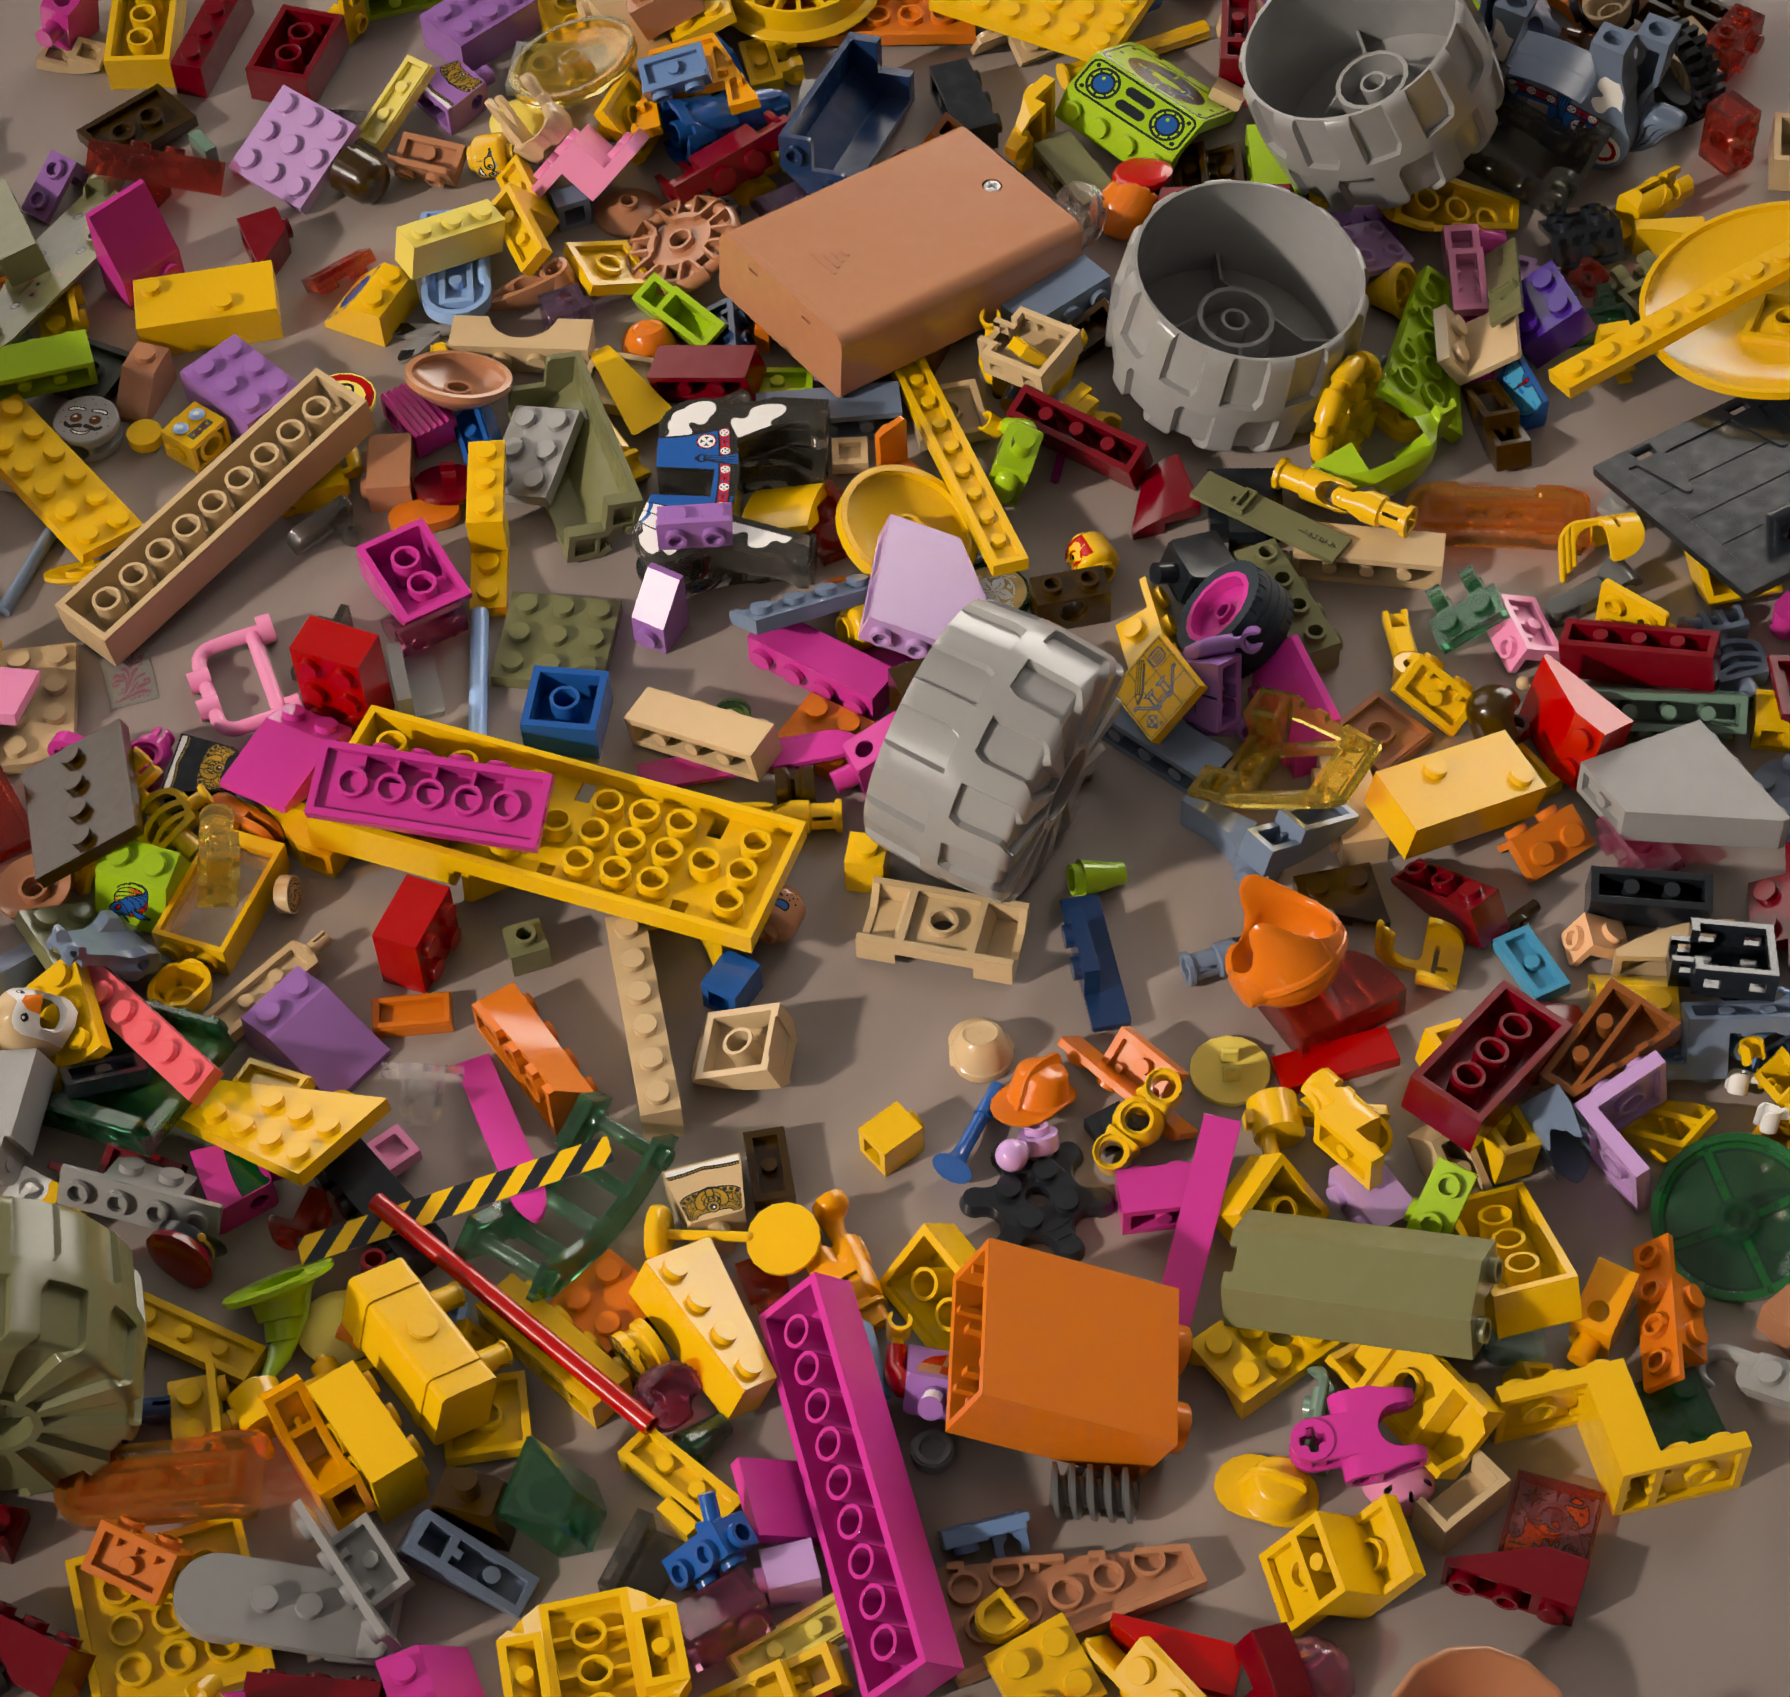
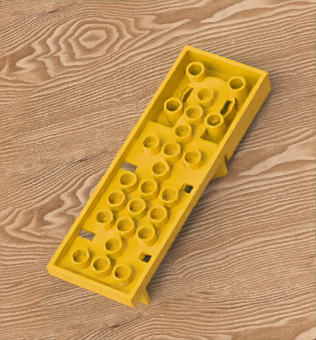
[306,704,807,965]

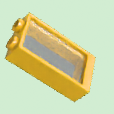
[151,824,291,976]

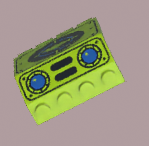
[1054,41,1237,170]

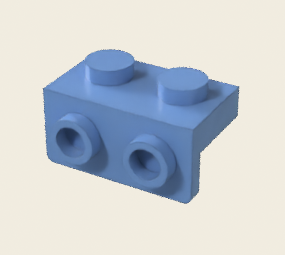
[636,41,713,103]

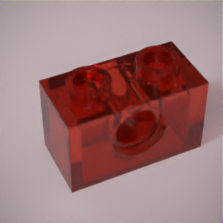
[1698,89,1762,177]

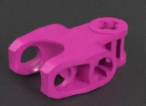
[1289,1385,1429,1487]

